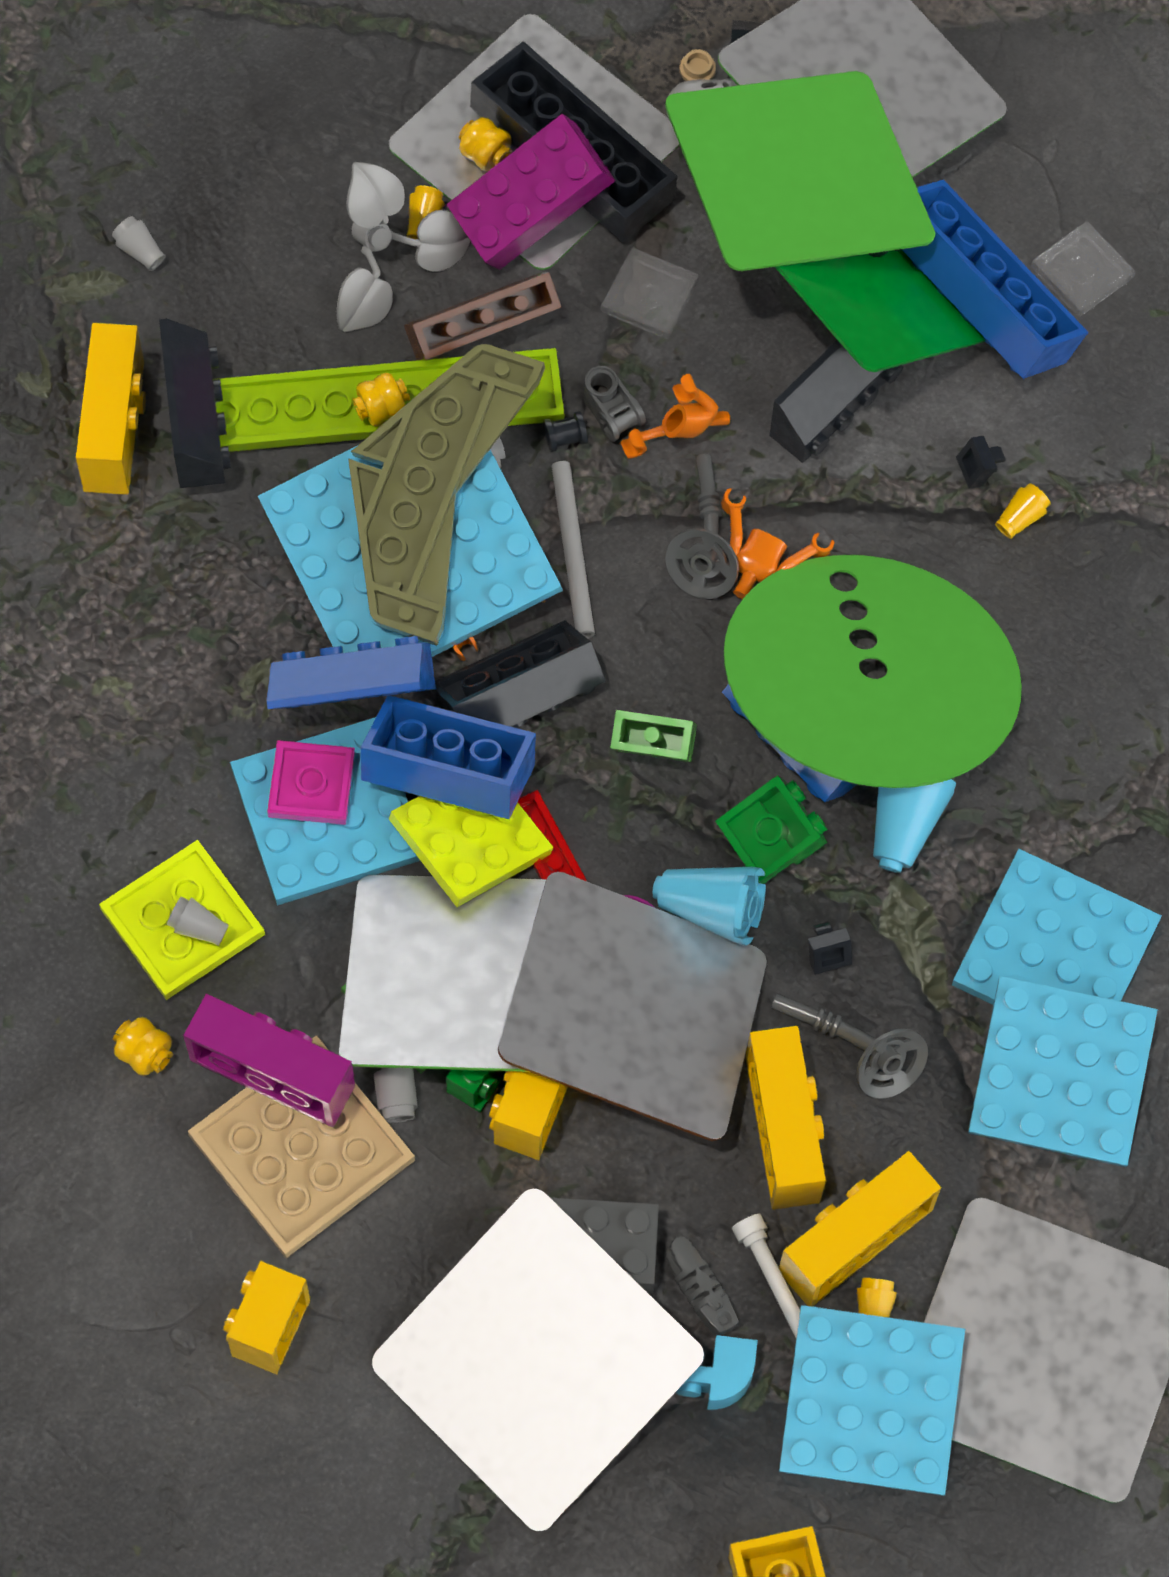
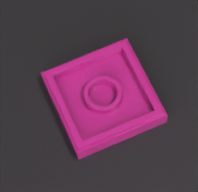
[267,740,355,825]

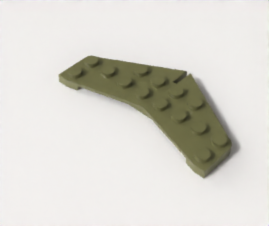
[348,344,546,646]

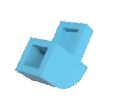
[676,1335,757,1410]

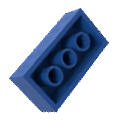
[360,695,536,819]

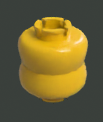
[458,117,512,171]
[352,373,410,426]
[113,1017,173,1076]

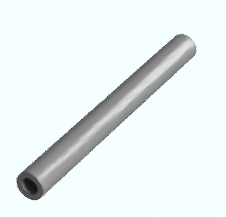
[551,461,595,639]

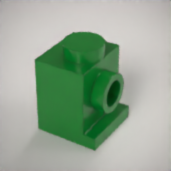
[446,1069,502,1113]

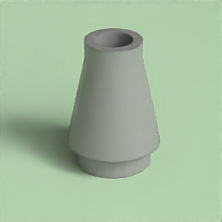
[112,216,166,271]
[167,896,229,946]

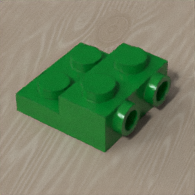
[715,775,828,884]

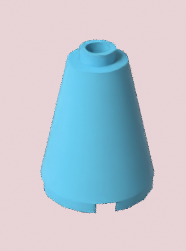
[873,779,956,873]
[652,867,766,946]

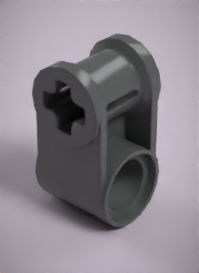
[583,366,646,442]

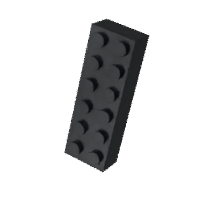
[470,41,678,242]

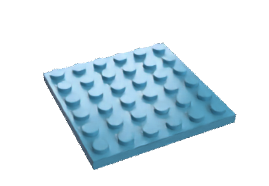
[258,445,563,657]

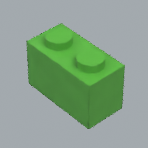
[610,710,697,762]

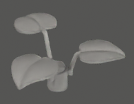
[336,162,470,332]

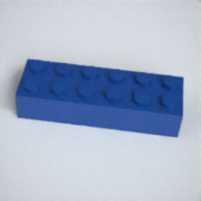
[903,179,1088,379]

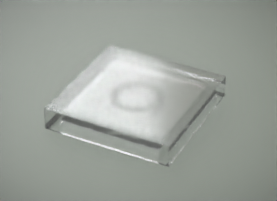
[1031,221,1136,317]
[601,247,699,339]

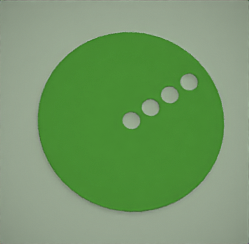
[724,555,1022,788]

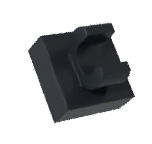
[956,436,1006,489]
[808,921,852,975]

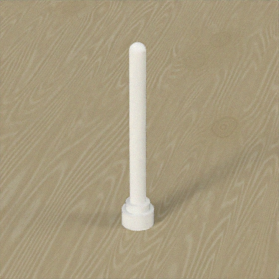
[732,1213,800,1337]

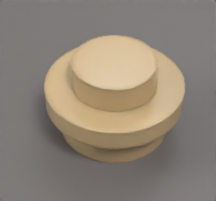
[680,50,716,81]

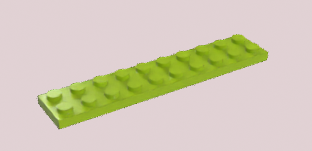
[213,348,564,452]

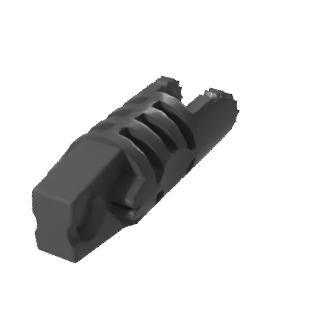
[664,1235,739,1337]

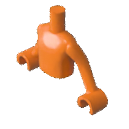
[620,374,730,458]
[721,488,834,599]

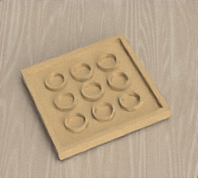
[188,1035,415,1258]

